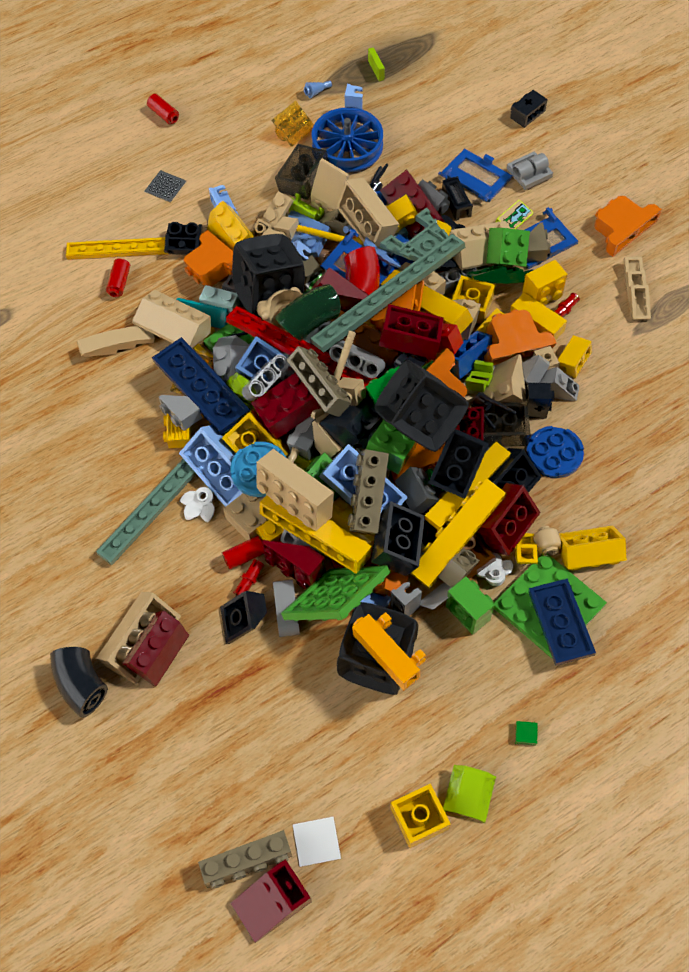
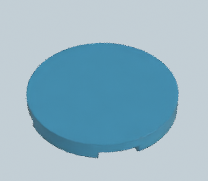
[230,442,286,497]

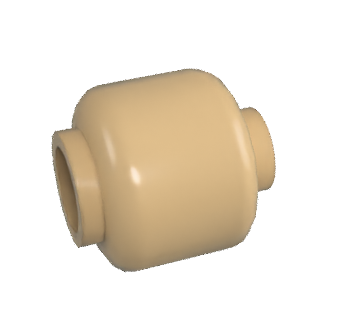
[533,526,562,556]

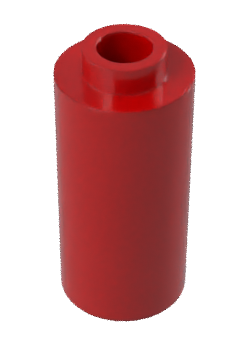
[147,93,179,125]
[106,258,131,297]
[221,536,264,570]

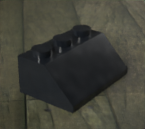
[320,396,381,449]
[489,448,542,493]

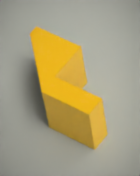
[514,533,538,564]

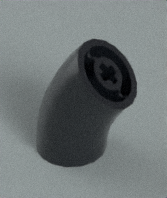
[50,647,108,718]

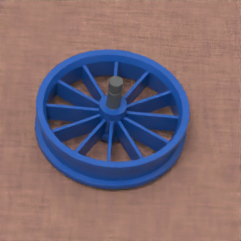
[312,107,383,173]

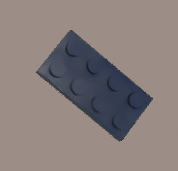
[528,578,596,666]

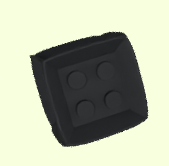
[232,234,305,316]
[375,360,469,452]
[337,602,418,695]

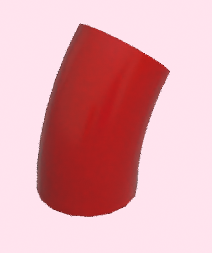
[343,246,380,296]

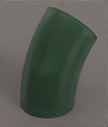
[275,284,340,341]

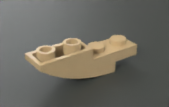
[251,191,294,237]

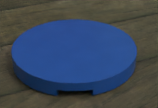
[527,426,584,478]

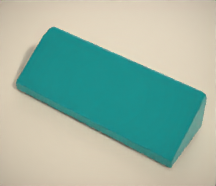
[176,298,228,329]

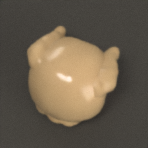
[257,287,314,339]

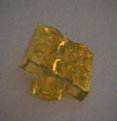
[271,101,314,147]

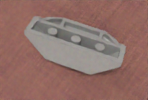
[213,335,250,383]

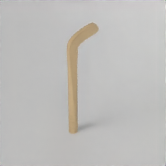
[311,331,356,419]

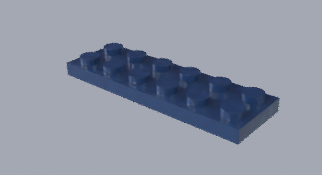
[152,337,250,434]

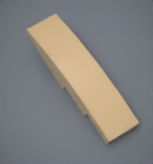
[623,256,651,320]
[77,326,155,357]

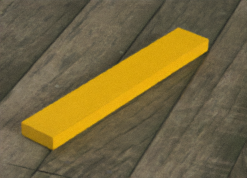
[66,237,168,260]
[424,442,511,530]

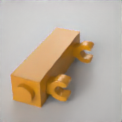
[352,613,426,691]

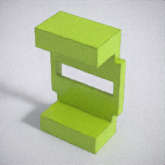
[466,360,494,392]

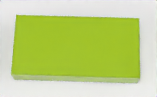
[368,47,385,82]

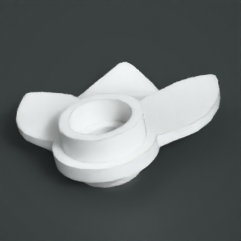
[180,487,215,522]
[477,552,513,586]

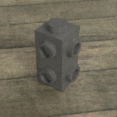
[418,179,451,216]

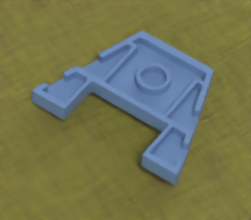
[288,210,331,257]

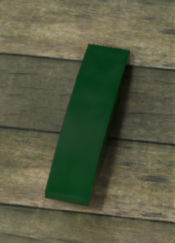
[467,264,533,284]

